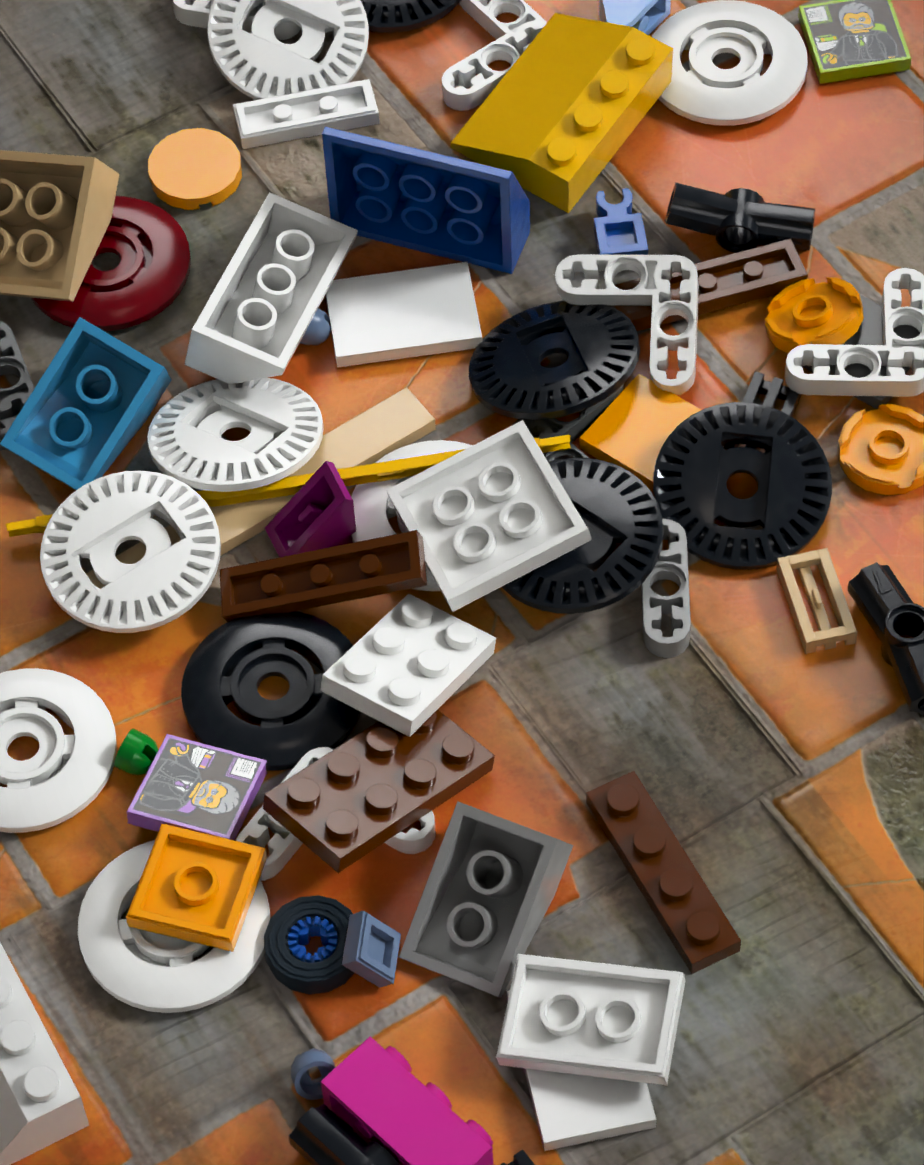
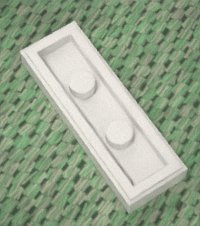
[233,79,380,149]

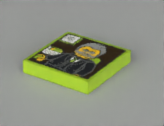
[798,0,911,84]

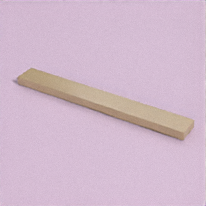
[86,387,436,589]

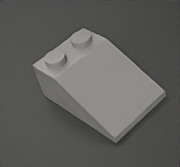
[399,801,573,997]

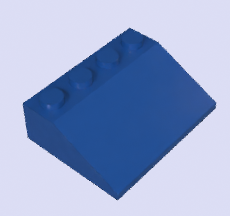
[322,126,530,274]

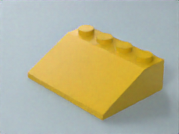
[451,13,673,214]

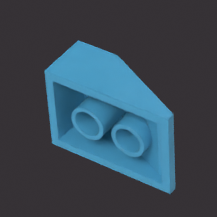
[0,317,172,490]

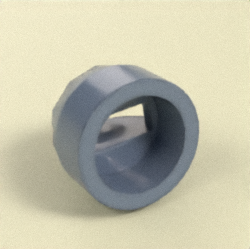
[300,308,331,345]
[291,1048,336,1100]

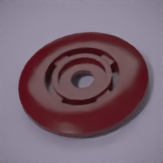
[31,196,191,332]

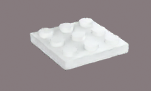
[386,420,592,612]

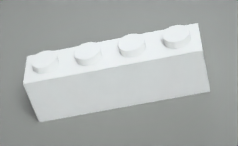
[185,192,358,384]
[0,943,89,1165]

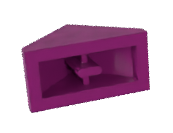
[265,461,356,557]

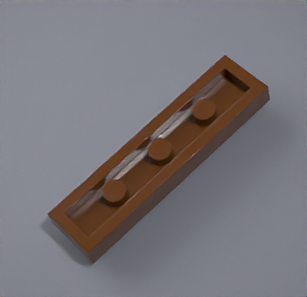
[609,239,808,331]
[219,530,427,622]
[586,771,741,974]

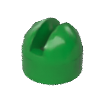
[114,728,159,776]

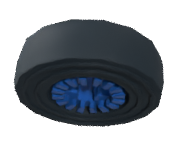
[264,895,354,994]

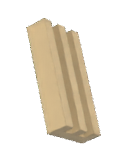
[776,548,857,654]

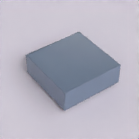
[342,911,401,988]

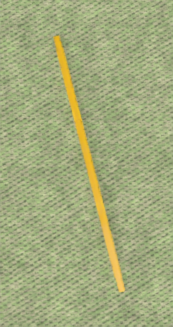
[5,435,571,537]

